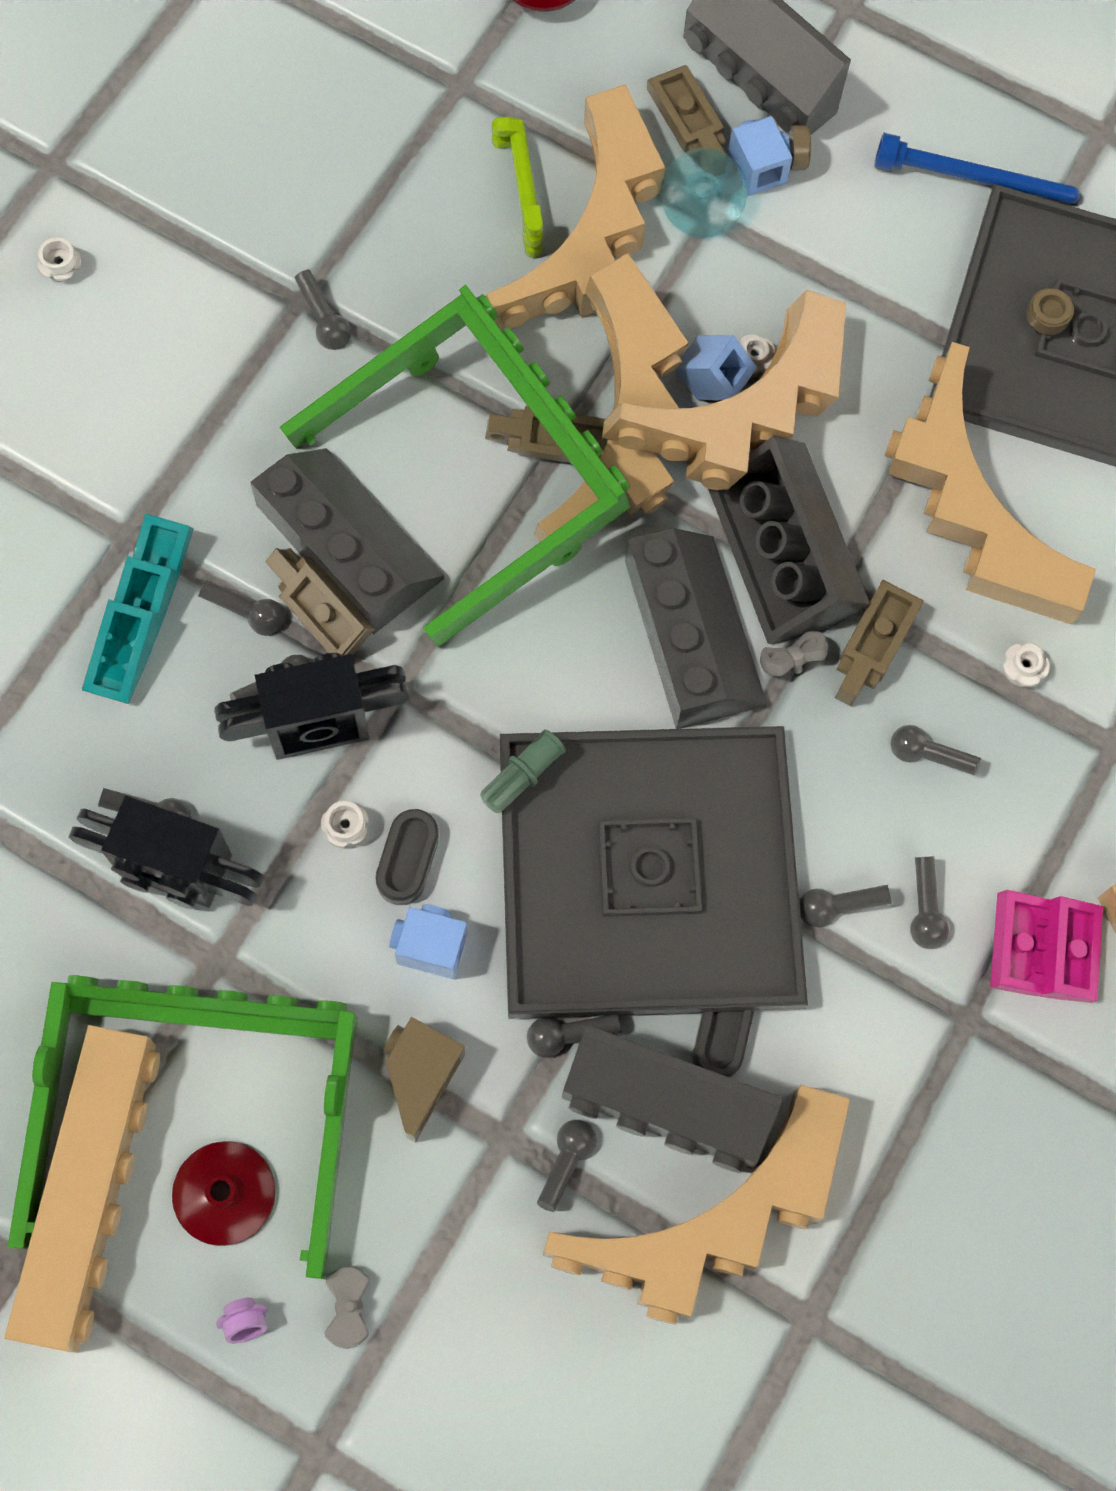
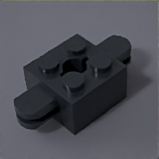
[214,653,410,760]
[69,795,264,909]

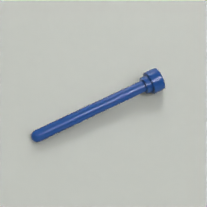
[874,132,1080,204]

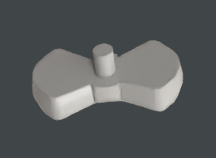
[760,631,828,676]
[324,1266,370,1349]

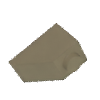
[383,1017,465,1143]

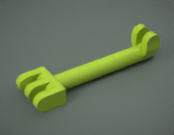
[492,117,543,258]

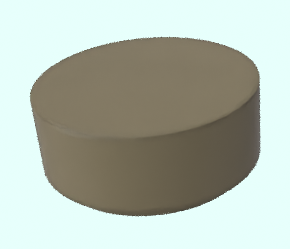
[788,125,811,170]
[1026,288,1074,335]

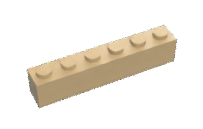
[4,1025,160,1353]

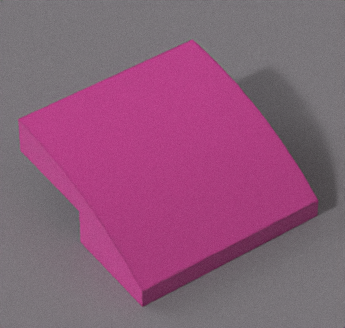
[990,889,1103,1003]

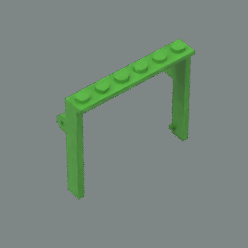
[279,284,631,647]
[7,975,358,1279]

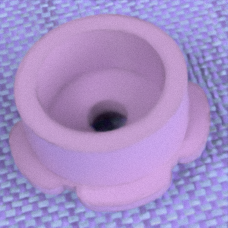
[216,1298,268,1344]

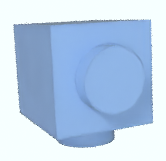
[727,116,793,196]
[675,335,757,400]
[389,904,468,980]

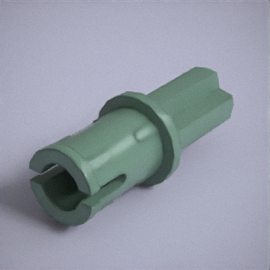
[480,729,566,814]

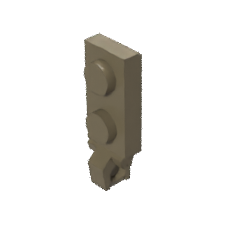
[647,65,728,178]
[485,406,608,463]
[265,548,375,656]
[835,580,924,706]

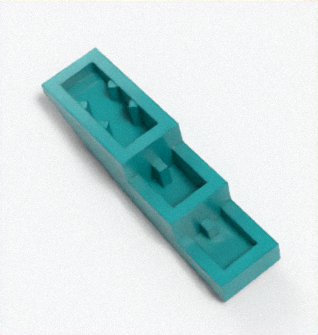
[82,513,194,704]

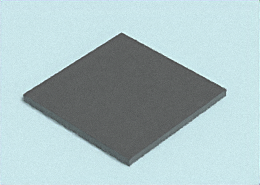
[929,184,1116,467]
[500,726,808,1019]

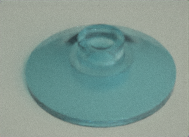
[660,148,747,238]

